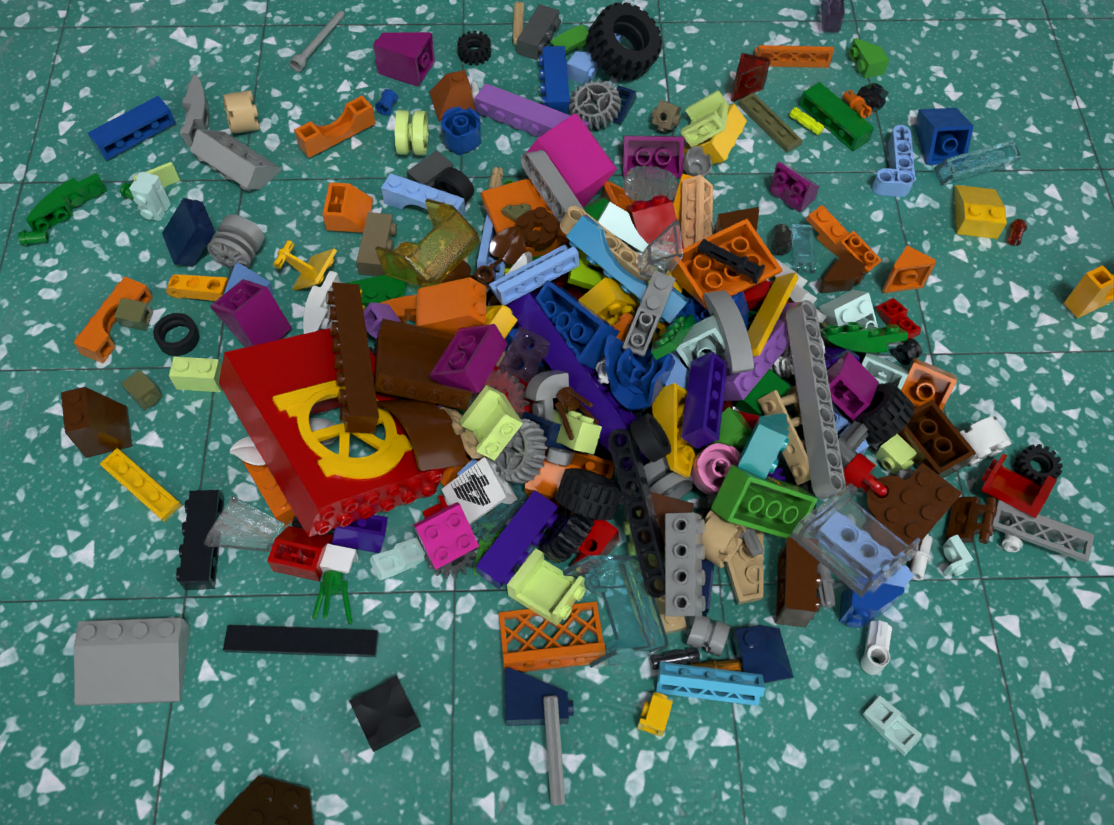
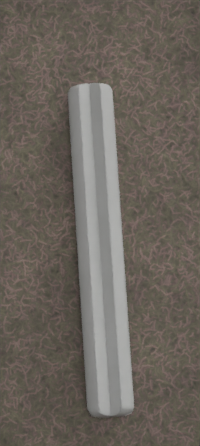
[543,695,565,806]

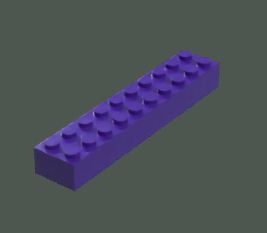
[506,289,650,470]

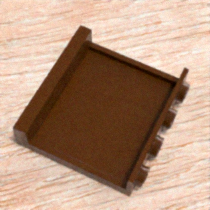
[374,318,473,410]

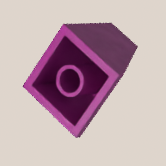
[373,32,435,87]
[210,279,292,347]

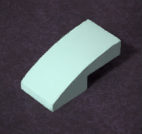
[369,538,425,581]
[863,696,922,756]

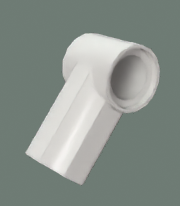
[861,620,892,675]

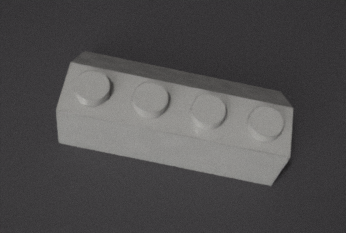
[190,129,282,191]

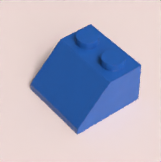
[839,578,905,628]

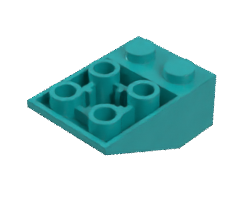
[737,413,789,479]

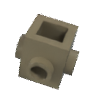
[651,100,682,132]

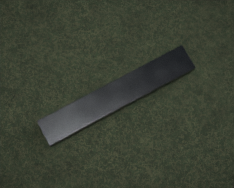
[223,625,379,657]

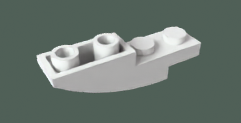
[303,271,341,334]

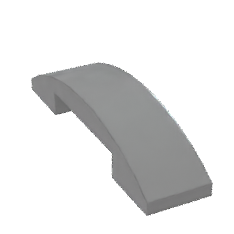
[703,290,754,374]

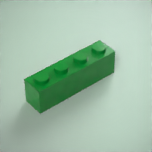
[799,82,874,152]

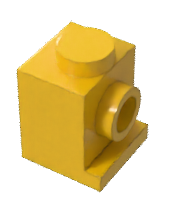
[637,692,673,737]

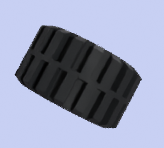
[849,382,914,443]
[555,468,622,520]

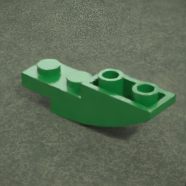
[26,173,107,231]
[820,322,908,353]

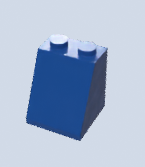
[915,108,974,165]

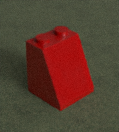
[626,195,684,265]

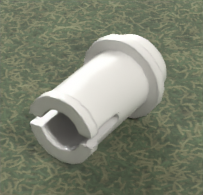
[1002,520,1022,552]

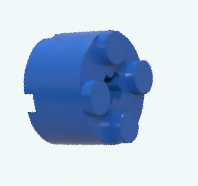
[441,107,481,155]

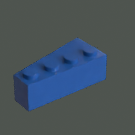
[535,280,620,369]

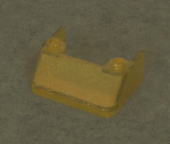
[375,199,480,287]

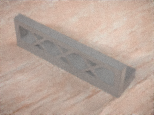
[992,500,1094,563]

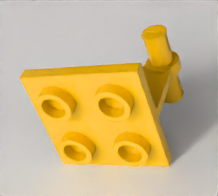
[273,240,337,291]

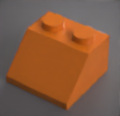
[901,358,957,410]
[525,458,579,511]

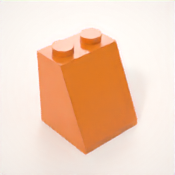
[415,277,487,335]

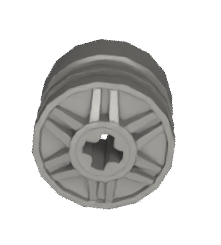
[207,215,265,269]

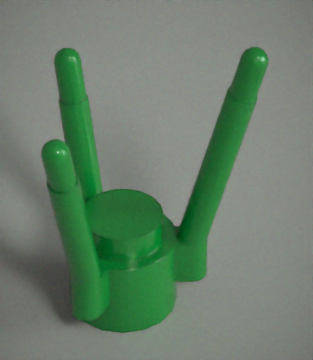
[312,570,353,625]

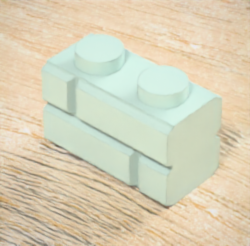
[129,172,171,221]

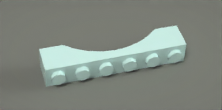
[597,202,671,272]

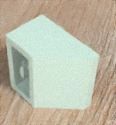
[819,290,878,328]
[862,353,909,390]

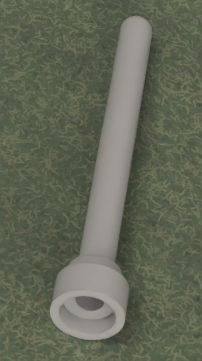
[289,11,345,72]

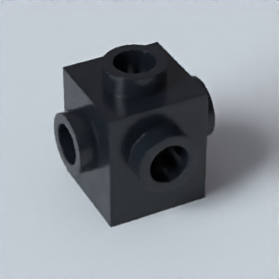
[857,83,889,112]

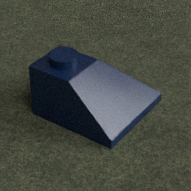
[731,625,794,684]

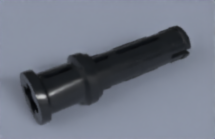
[697,239,766,284]

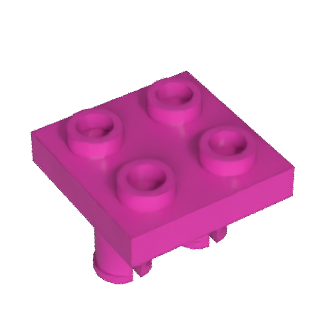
[413,502,479,570]

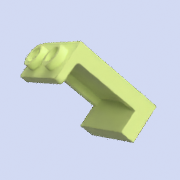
[681,90,729,147]
[459,385,523,461]
[507,548,586,626]

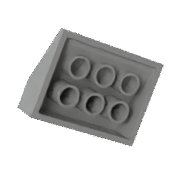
[74,618,190,706]

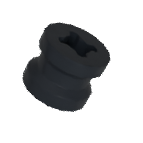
[893,338,922,366]

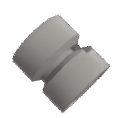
[686,615,730,657]

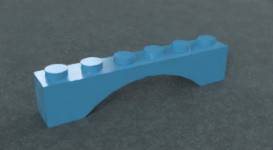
[566,215,689,324]

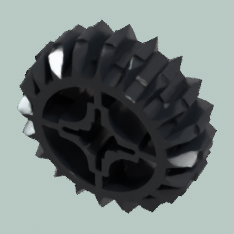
[541,508,595,564]

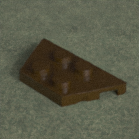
[215,776,315,825]

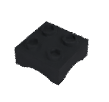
[349,676,421,752]

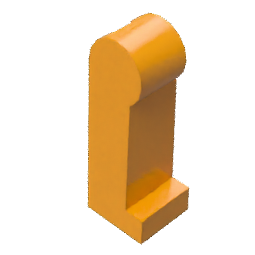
[166,274,228,301]

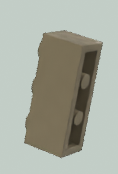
[356,212,397,276]

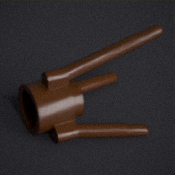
[555,386,599,440]

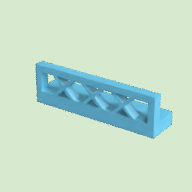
[656,662,765,706]

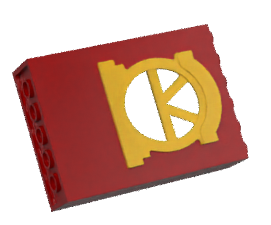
[219,328,446,537]

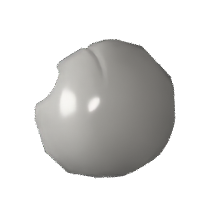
[682,146,712,177]

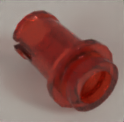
[1007,219,1027,246]

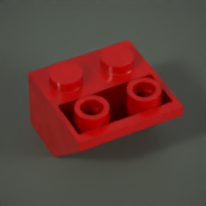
[267,526,333,582]

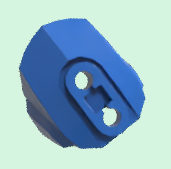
[604,335,675,410]

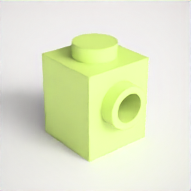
[875,434,917,475]

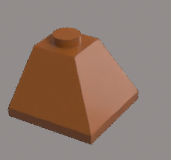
[429,70,476,122]

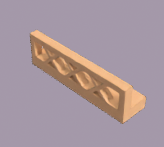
[681,175,713,248]

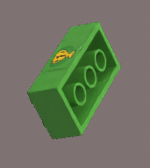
[711,465,818,538]

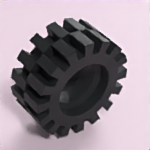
[457,31,491,66]
[1013,444,1063,486]

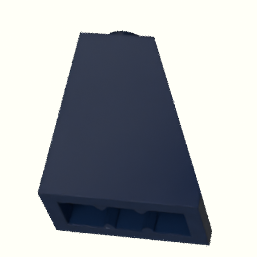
[505,668,574,726]

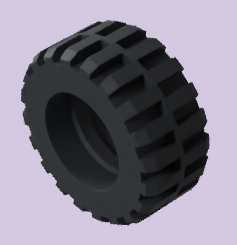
[587,2,662,81]

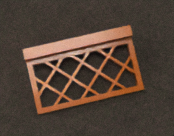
[499,601,606,672]

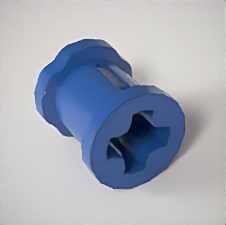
[375,89,398,115]

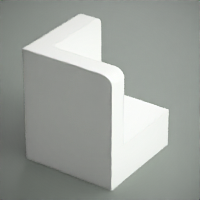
[320,544,359,574]

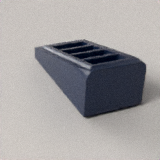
[613,85,637,125]

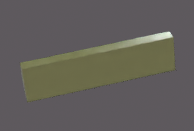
[738,93,803,153]

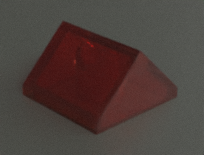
[731,53,770,102]

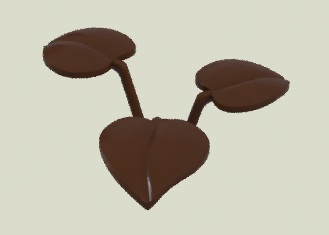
[433,226,526,325]

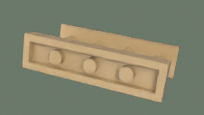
[758,385,811,486]

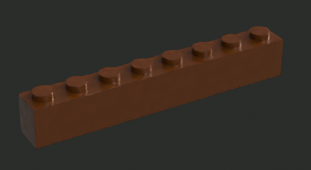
[326,282,379,433]

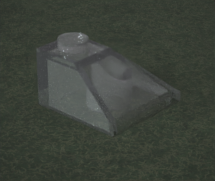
[636,220,683,280]

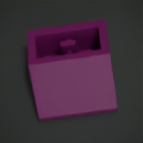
[769,162,820,213]
[827,351,879,420]

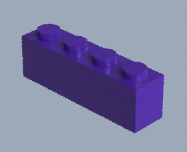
[681,351,727,449]
[476,490,559,590]

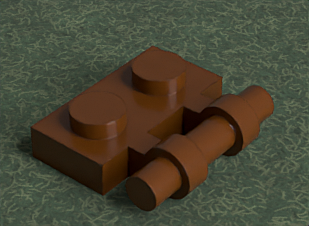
[946,496,998,544]

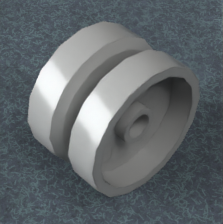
[635,456,695,499]

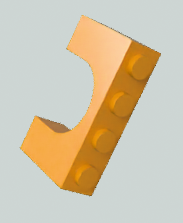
[1064,265,1114,319]

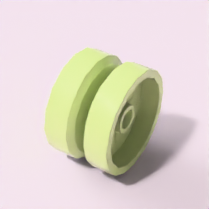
[395,110,429,155]

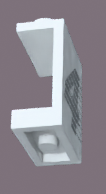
[441,457,517,531]

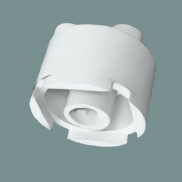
[960,416,1012,466]

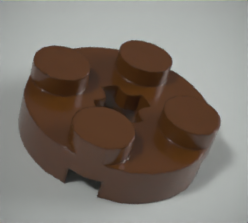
[516,207,559,249]

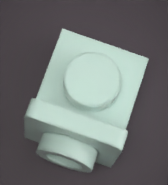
[942,535,973,576]

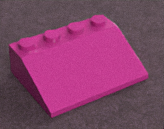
[526,113,617,207]

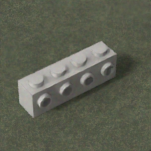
[665,513,706,617]

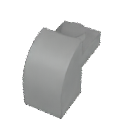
[525,370,569,421]

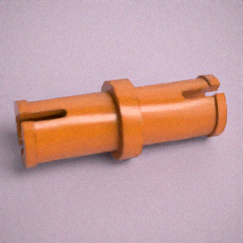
[842,90,872,118]

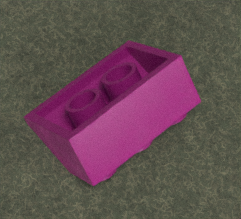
[622,135,684,178]
[429,324,508,393]

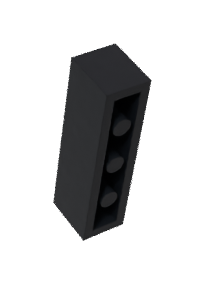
[176,490,225,590]

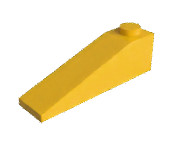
[652,383,695,478]

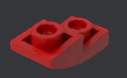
[876,298,921,343]

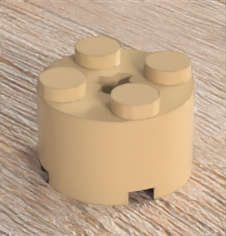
[222,90,259,134]
[701,510,747,568]

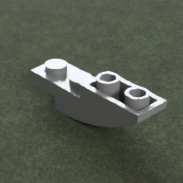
[180,75,210,147]
[622,270,676,357]

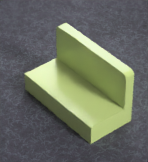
[133,162,180,187]

